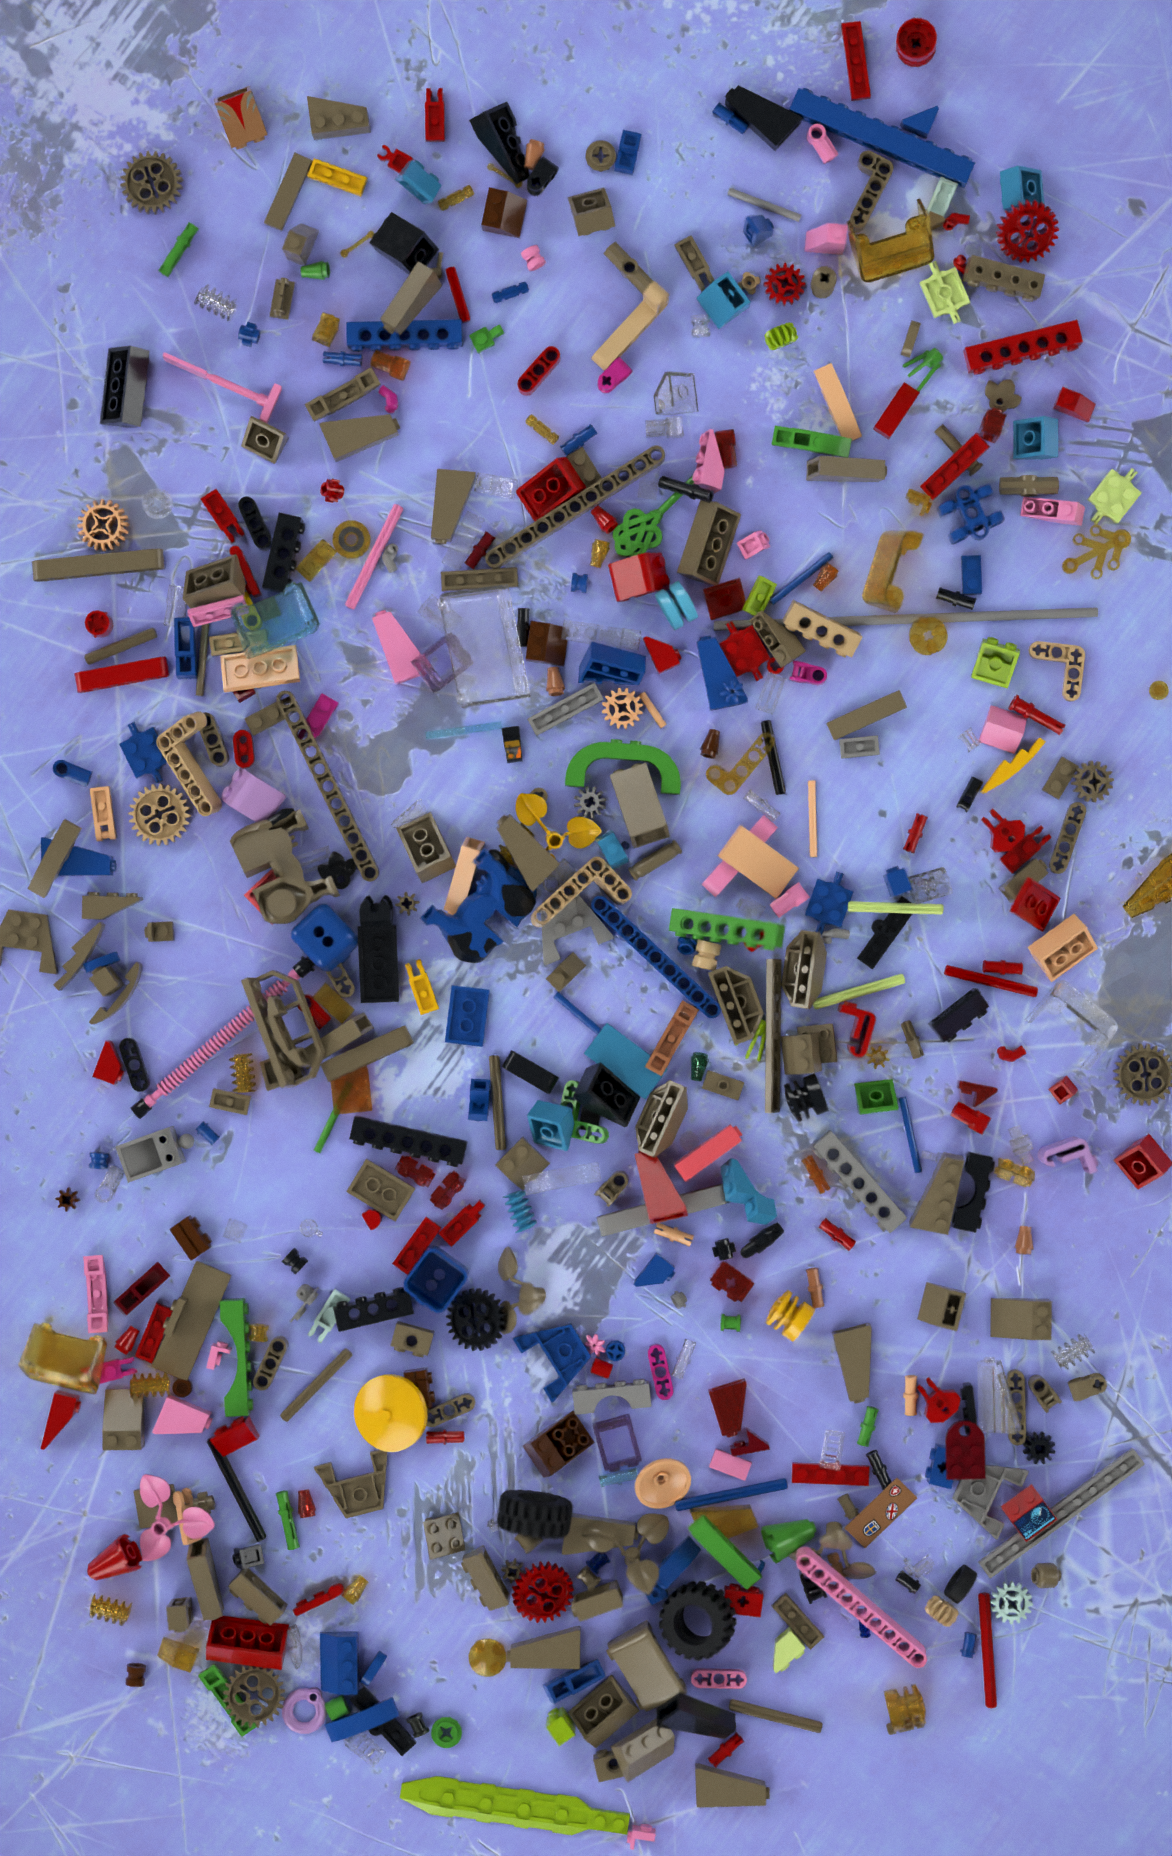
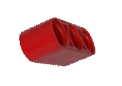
[517,346,560,396]

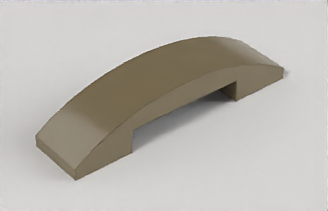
[305,367,381,422]
[89,962,142,1025]
[267,996,312,1067]

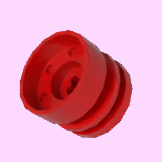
[896,18,937,67]

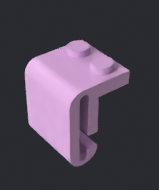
[221,767,286,822]
[1038,1136,1098,1174]

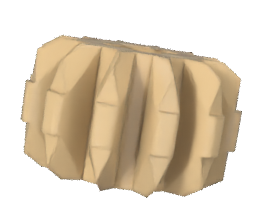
[925,1595,959,1627]

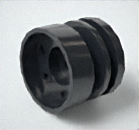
[784,1073,829,1122]

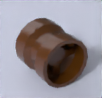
[125,1663,146,1687]

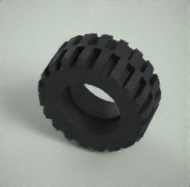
[497,1490,573,1539]
[659,1581,737,1661]

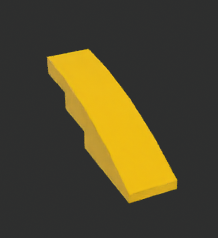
[980,737,1045,794]

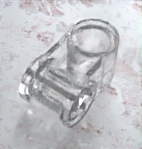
[542,858,577,893]

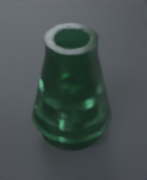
[690,1052,709,1081]

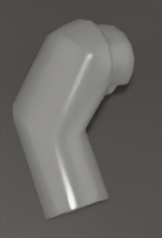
[821,928,850,944]

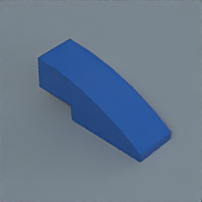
[174,617,197,679]
[656,1535,701,1589]
[542,1659,606,1704]

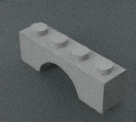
[572,1379,651,1415]

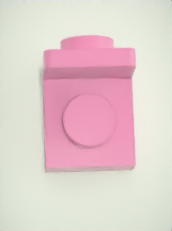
[737,530,770,560]
[206,1341,232,1370]

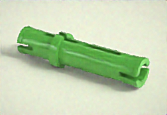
[158,222,199,277]
[276,1490,300,1550]

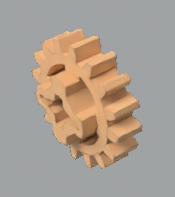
[602,688,643,729]

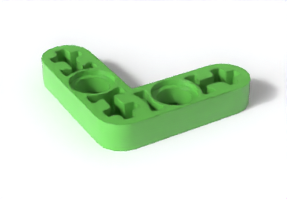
[560,1080,609,1144]

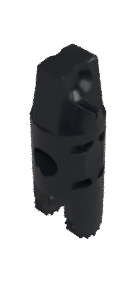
[740,1222,784,1258]

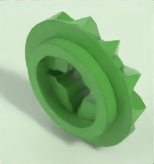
[431,1717,462,1748]

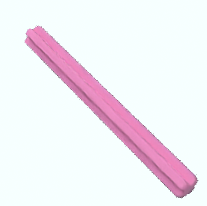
[345,504,403,609]

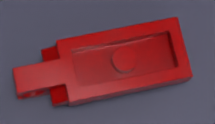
[438,1200,485,1247]

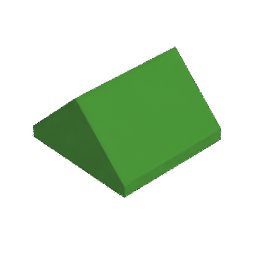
[854,1079,898,1114]

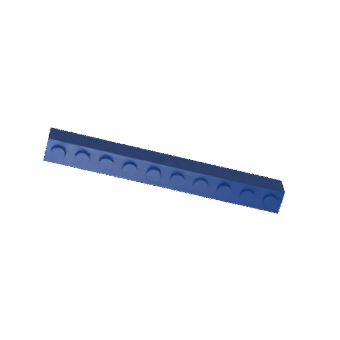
[789,88,975,189]

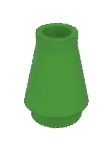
[301,260,330,280]

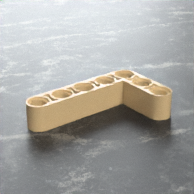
[591,281,669,371]
[156,711,222,816]
[531,857,632,927]

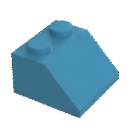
[395,160,442,204]
[1000,166,1044,211]
[1013,416,1058,460]
[527,1100,574,1151]

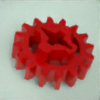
[764,263,806,306]

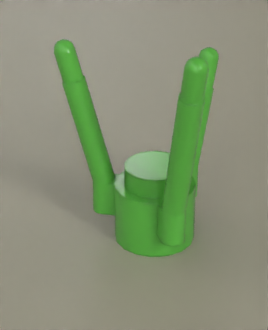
[902,348,943,392]

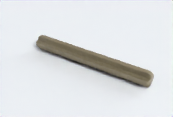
[489,1055,506,1150]
[280,1348,353,1422]
[729,1699,822,1733]

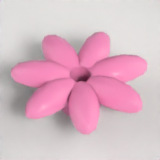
[584,1334,606,1357]

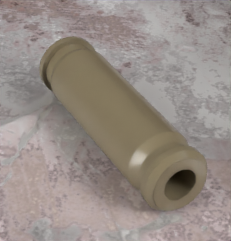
[628,840,682,881]

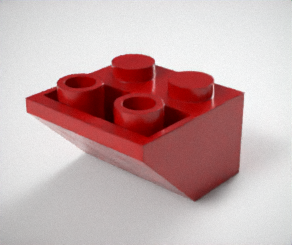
[210,1416,260,1457]

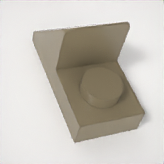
[546,952,586,992]

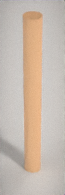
[808,780,817,857]

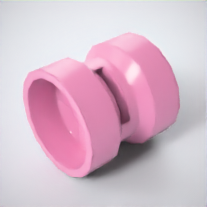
[521,245,546,271]

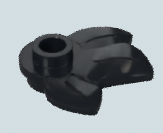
[318,851,356,889]

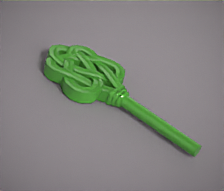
[613,475,694,557]

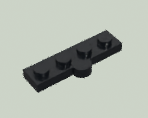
[857,896,912,969]
[350,1685,417,1756]

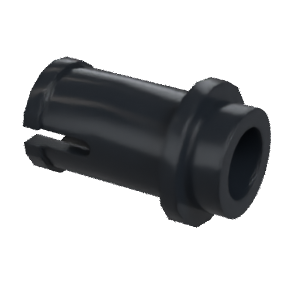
[895,1570,921,1594]

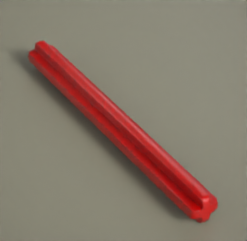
[978,1592,997,1708]

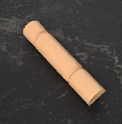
[638,691,667,729]

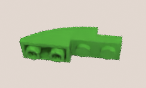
[771,426,852,458]

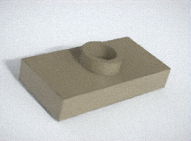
[702,1070,744,1100]

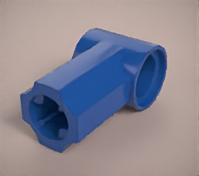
[52,760,92,787]

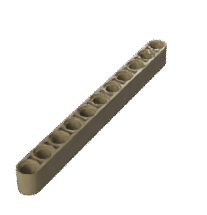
[485,446,665,569]
[277,691,379,881]

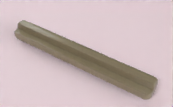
[84,628,157,665]

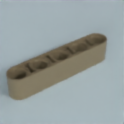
[321,1025,414,1082]

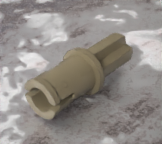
[901,1020,924,1059]

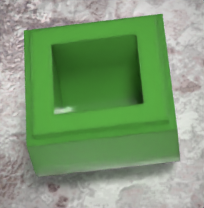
[325,1695,351,1721]

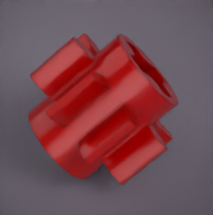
[320,479,344,503]

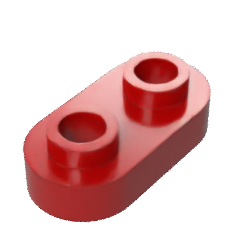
[233,730,255,768]

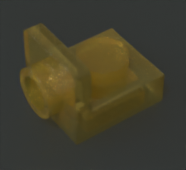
[905,488,932,517]

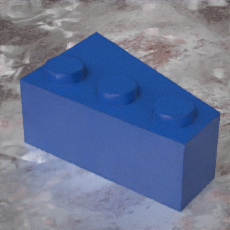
[578,641,646,685]

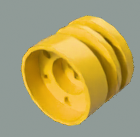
[765,1290,815,1342]

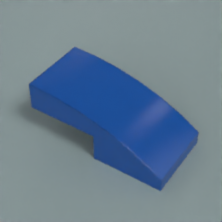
[614,130,642,175]

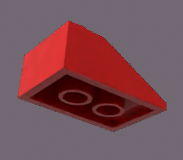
[515,457,587,521]

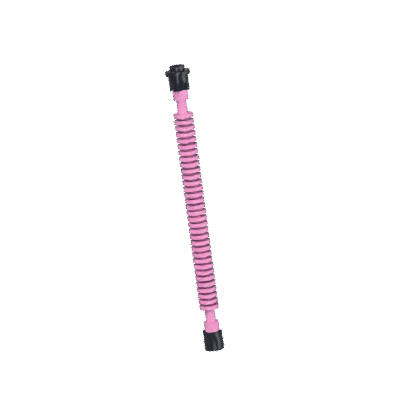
[130,956,315,1119]

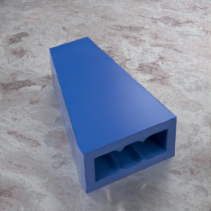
[696,636,748,711]
[41,837,116,876]

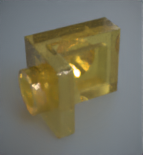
[312,312,340,347]

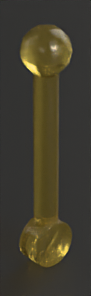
[487,163,522,188]
[340,231,374,258]

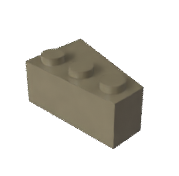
[307,96,371,140]

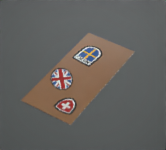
[845,1478,917,1548]

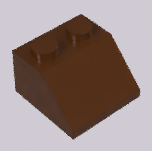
[481,187,527,238]
[525,621,569,667]

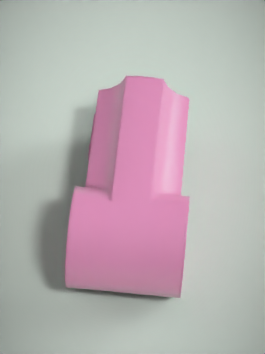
[806,124,839,164]
[770,882,810,918]

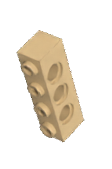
[783,600,863,658]

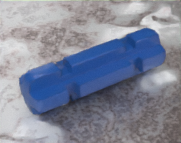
[492,281,529,303]

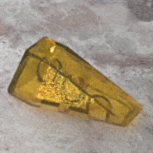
[1122,853,1172,918]

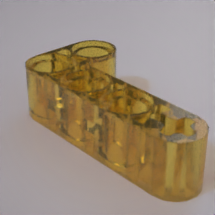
[706,732,776,795]

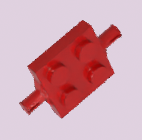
[719,620,771,681]

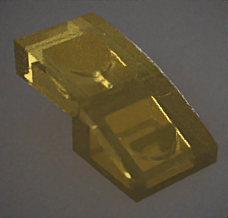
[296,539,337,582]
[313,982,355,1023]

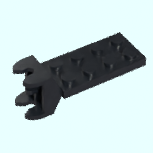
[357,895,400,1003]

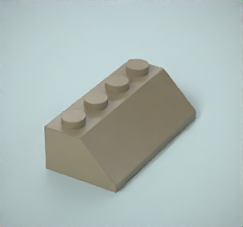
[677,500,741,587]

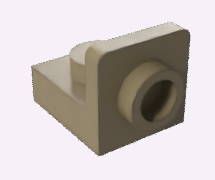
[144,921,174,942]

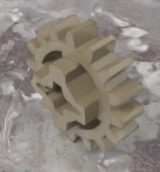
[1071,761,1114,802]

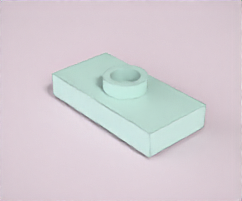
[925,177,958,217]

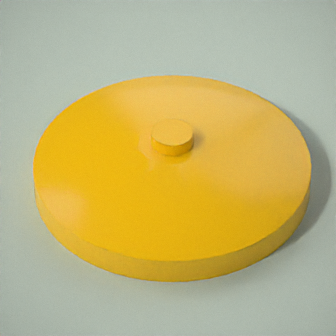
[354,1374,428,1452]

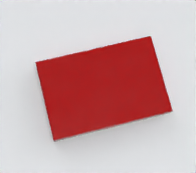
[1009,877,1061,932]

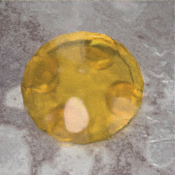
[468,1638,507,1677]

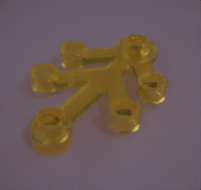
[1062,524,1131,580]

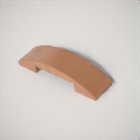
[645,1000,699,1076]

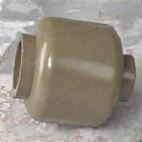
[1031,1563,1061,1588]

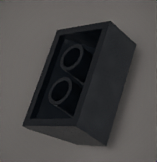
[928,988,989,1043]

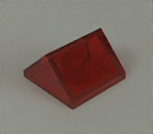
[702,578,746,620]

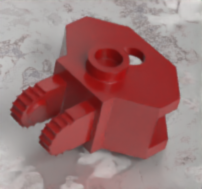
[981,808,1026,853]
[916,1377,961,1423]

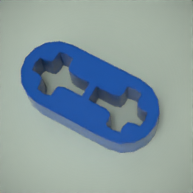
[83,952,120,973]
[359,1651,387,1687]

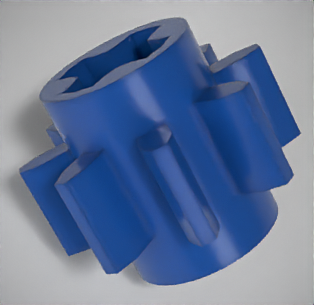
[238,322,261,347]

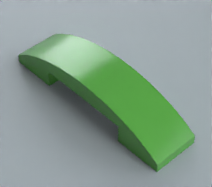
[198,1664,256,1737]

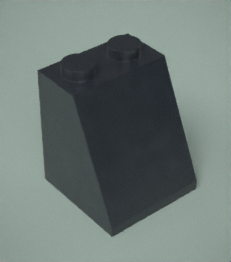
[369,212,439,274]

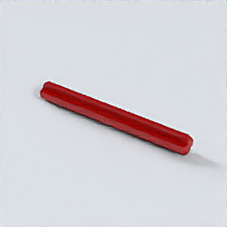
[944,965,1038,997]

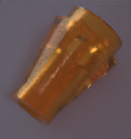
[813,562,839,592]

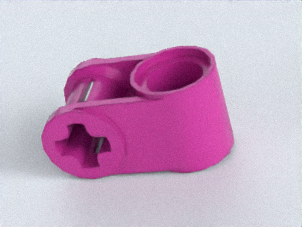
[597,357,633,393]
[789,661,827,686]

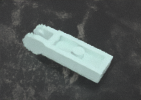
[307,1289,351,1343]

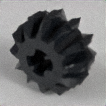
[1022,1431,1055,1465]

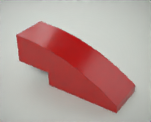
[873,382,920,440]

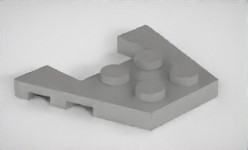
[541,893,614,965]
[952,1465,1029,1540]

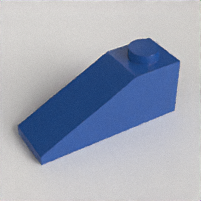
[743,215,774,248]

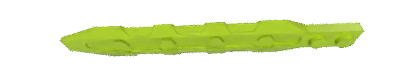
[400,1776,630,1835]

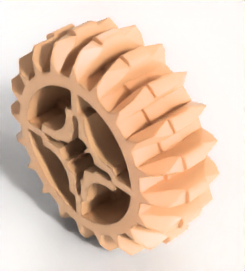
[77,499,130,551]

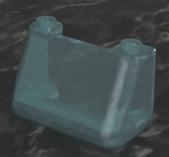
[230,582,320,659]

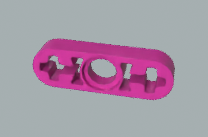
[648,1344,673,1400]

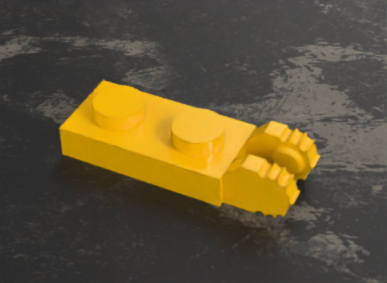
[405,959,439,1015]

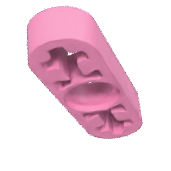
[691,1668,747,1689]

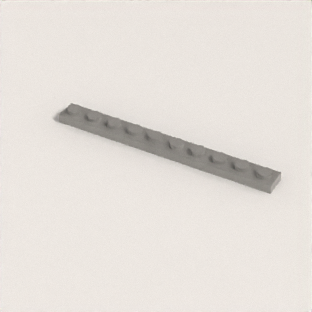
[978,1448,1145,1579]

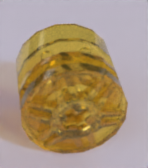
[884,1684,926,1732]

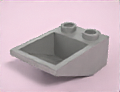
[115,1126,194,1183]

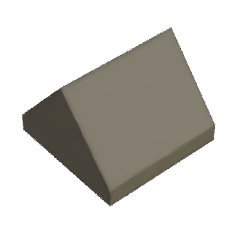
[925,211,945,233]

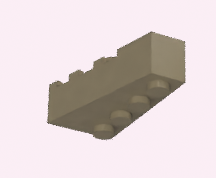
[909,1152,964,1235]

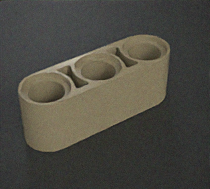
[200,712,229,767]
[253,1336,289,1391]

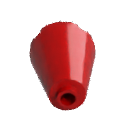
[87,1534,142,1581]

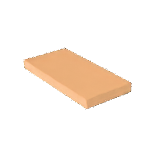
[220,645,300,693]
[717,825,799,899]

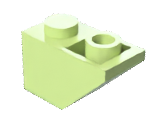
[773,1627,806,1673]

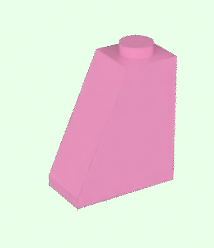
[804,223,848,255]
[152,1395,213,1434]

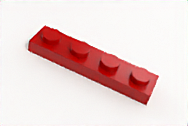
[841,21,871,101]
[920,433,990,500]
[791,1462,869,1486]

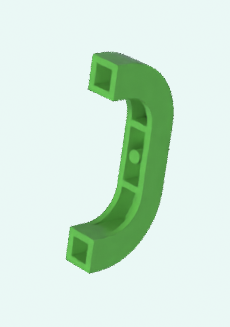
[565,739,681,795]

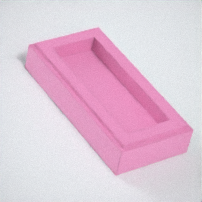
[709,1448,752,1481]

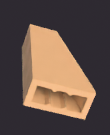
[444,837,485,915]

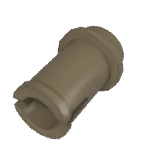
[837,1493,859,1520]

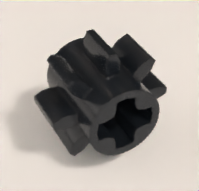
[712,1238,736,1261]

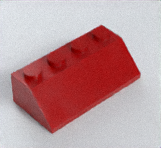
[206,1616,289,1670]

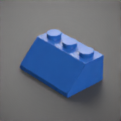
[320,1631,359,1695]

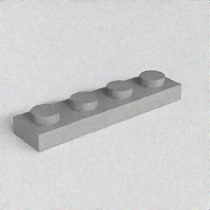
[527,683,604,736]

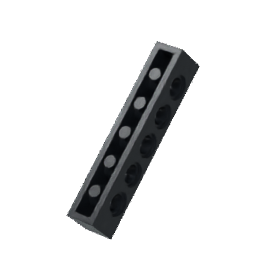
[349,1116,468,1167]

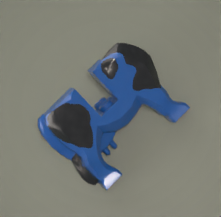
[420,848,537,963]

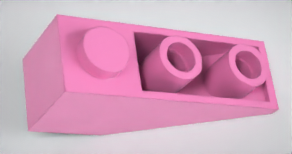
[692,429,725,493]
[1020,497,1085,526]

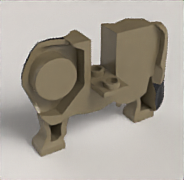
[230,808,340,924]

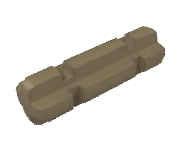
[886,1716,924,1735]

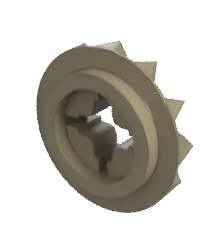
[585,140,616,172]

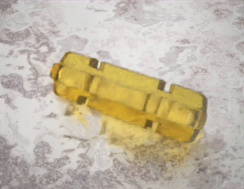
[438,185,474,211]
[525,414,559,445]

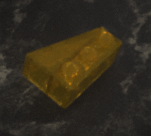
[690,1504,758,1539]

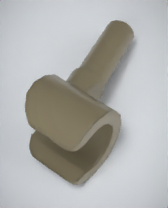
[431,252,443,279]

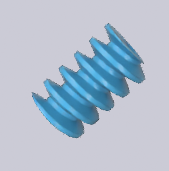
[503,1190,537,1233]

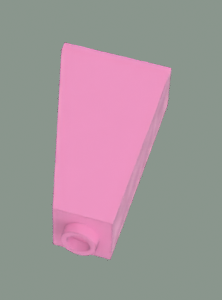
[372,610,432,685]

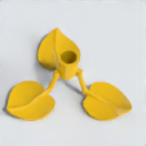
[515,793,602,859]

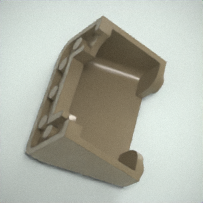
[606,1620,687,1712]

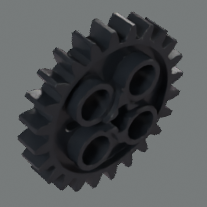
[446,1288,507,1351]

